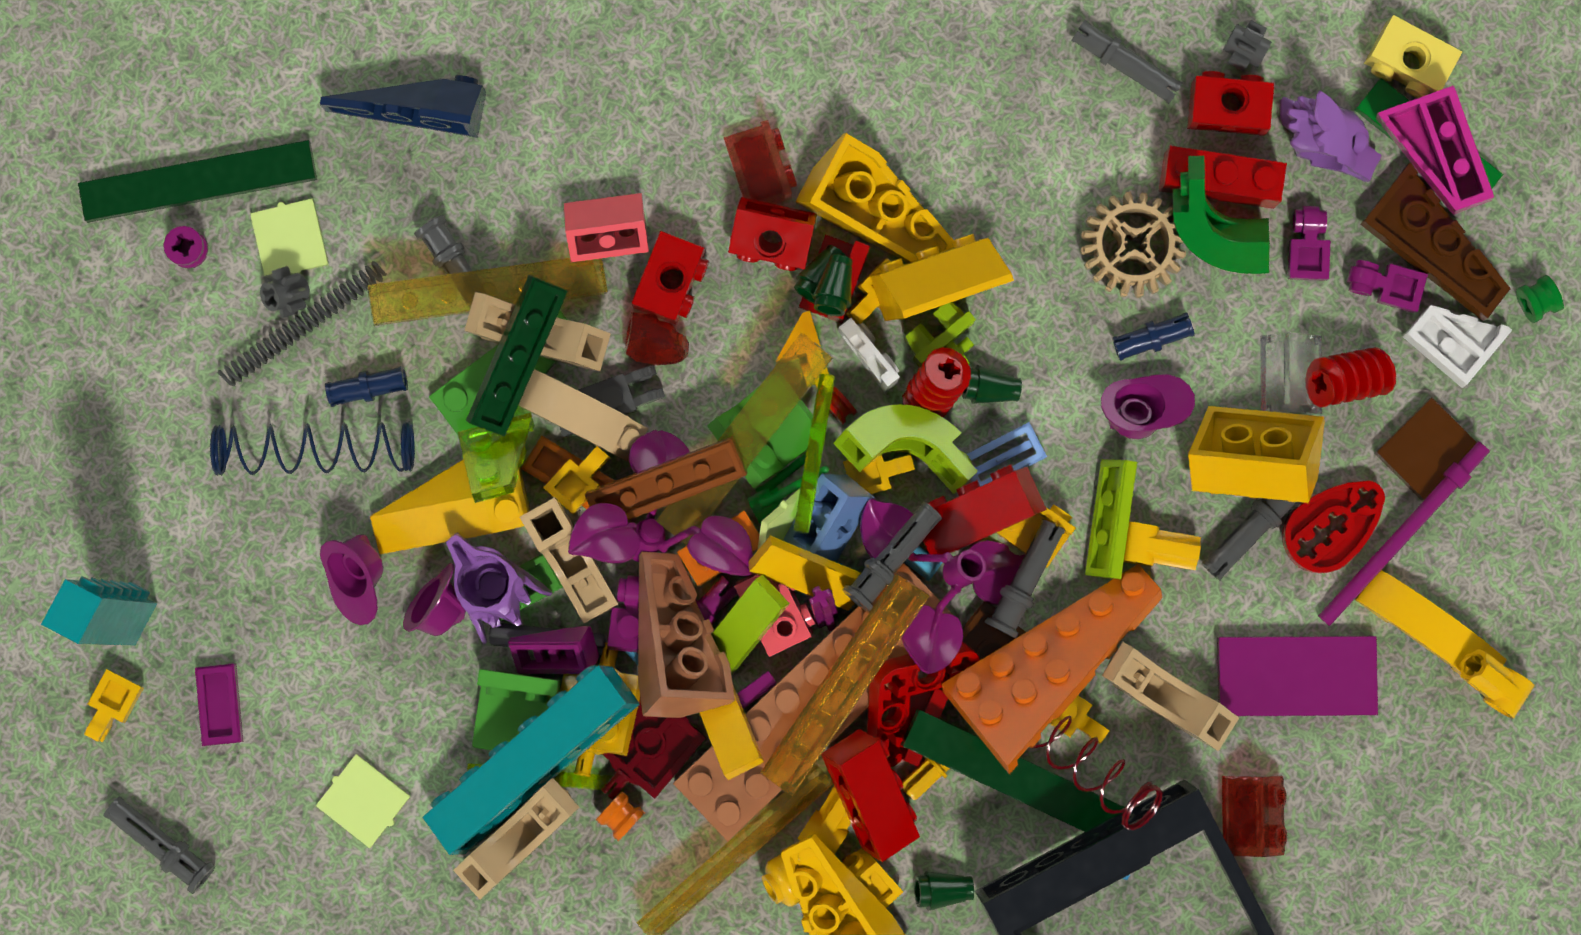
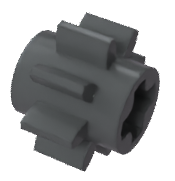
[1223,20,1272,71]
[260,266,310,318]

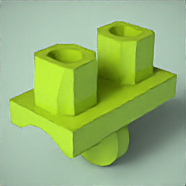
[905,302,976,368]

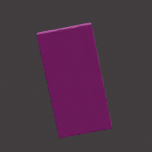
[1217,636,1378,716]

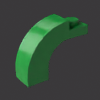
[1173,156,1270,274]

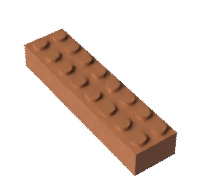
[673,563,953,842]

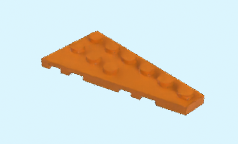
[942,564,1162,774]

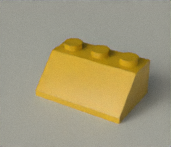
[870,233,1014,321]
[1188,406,1325,503]

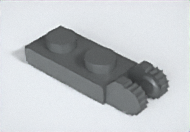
[560,365,665,438]

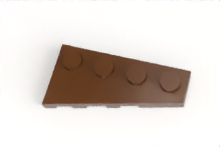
[1360,162,1511,321]

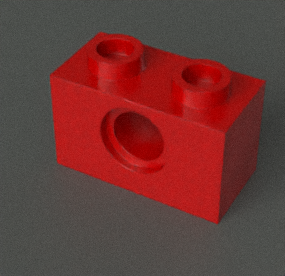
[1187,71,1274,136]
[728,197,817,271]
[631,231,709,325]

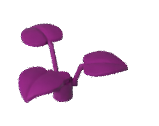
[568,430,753,576]
[860,499,1025,674]

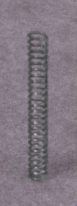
[217,261,387,386]

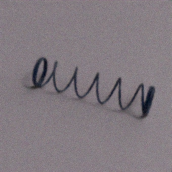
[210,421,415,476]

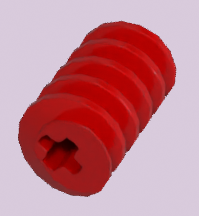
[902,347,971,417]
[1305,347,1396,407]

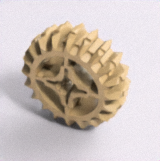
[1080,192,1186,298]

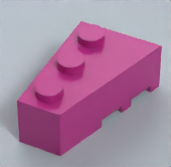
[1376,85,1494,215]

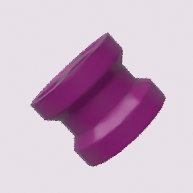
[163,226,208,269]

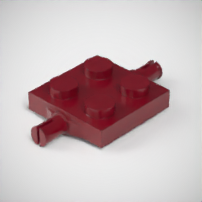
[601,697,706,800]

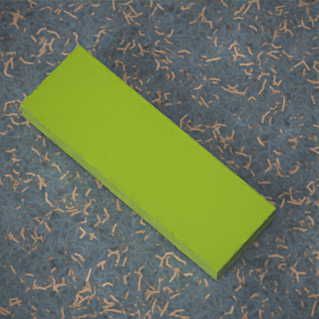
[1085,459,1137,579]
[711,575,790,675]

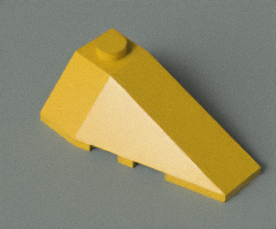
[795,133,953,263]
[370,442,531,555]
[781,834,905,935]

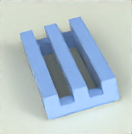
[967,422,1047,486]

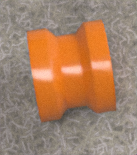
[596,791,646,842]

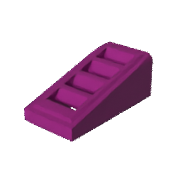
[508,626,599,674]

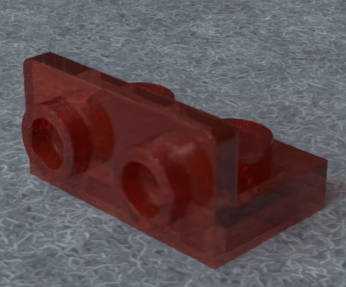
[724,120,797,204]
[1222,775,1287,857]

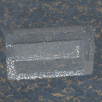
[1260,332,1322,415]

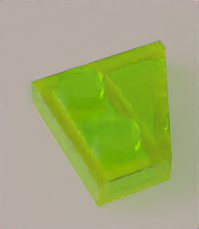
[457,412,535,503]

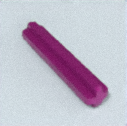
[809,586,839,632]

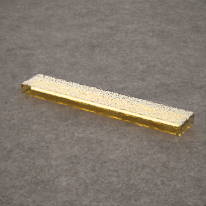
[367,258,608,326]
[656,333,834,545]
[760,573,930,796]
[636,764,833,935]

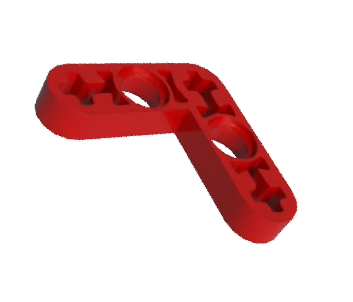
[867,642,980,767]

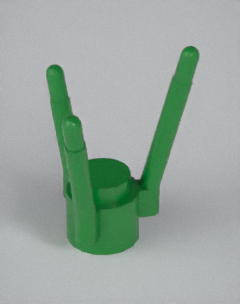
[747,450,829,525]

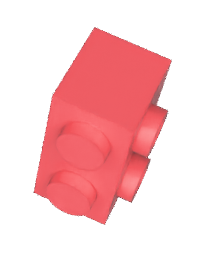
[564,193,649,262]
[734,573,816,657]

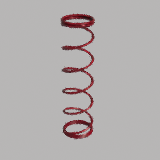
[1033,716,1162,830]

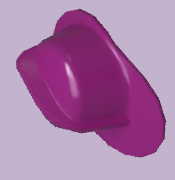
[1101,374,1195,440]
[320,534,384,625]
[403,563,466,636]

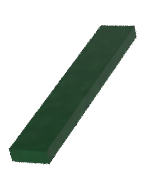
[78,140,317,223]
[900,709,1125,832]

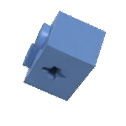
[784,474,875,562]

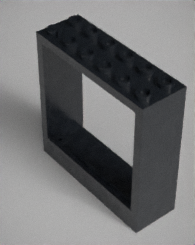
[974,779,1274,935]

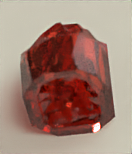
[624,312,689,365]

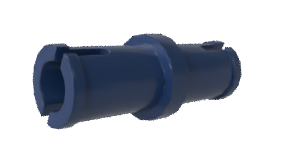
[1112,312,1195,361]
[325,366,408,407]

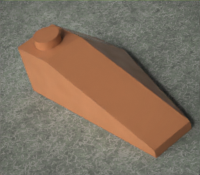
[638,552,735,718]

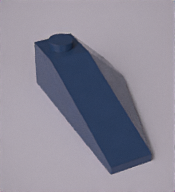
[320,75,486,138]

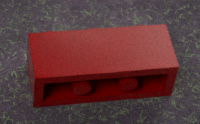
[1159,145,1287,209]
[923,464,1047,555]
[821,729,920,862]

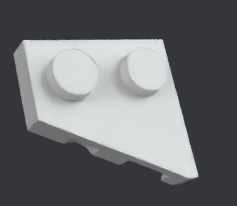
[1402,305,1512,388]
[838,318,900,393]

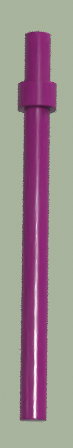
[1318,441,1490,626]

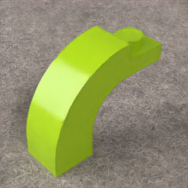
[833,404,978,494]

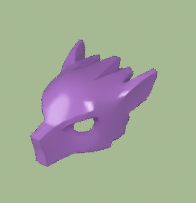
[1280,90,1382,182]
[446,533,552,644]

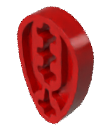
[1282,480,1385,574]

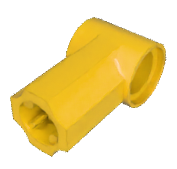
[1124,522,1201,571]
[1459,649,1535,719]
[797,785,851,855]

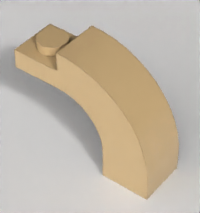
[464,292,611,371]
[518,369,648,463]
[520,497,619,624]
[1102,642,1239,751]
[453,778,580,900]

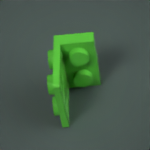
[707,372,825,488]
[472,669,562,750]

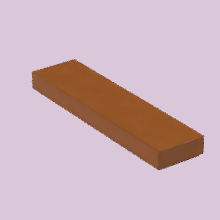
[585,436,748,520]

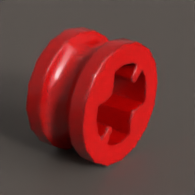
[820,386,857,425]

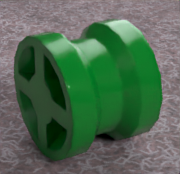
[1516,275,1564,323]

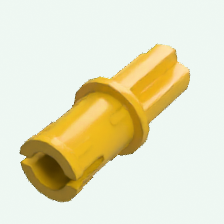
[902,756,950,800]

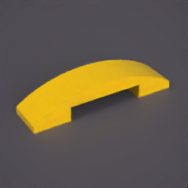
[1355,570,1507,675]

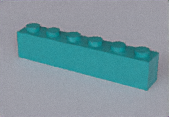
[41,576,157,646]
[422,665,640,855]

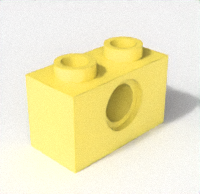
[1364,15,1462,98]

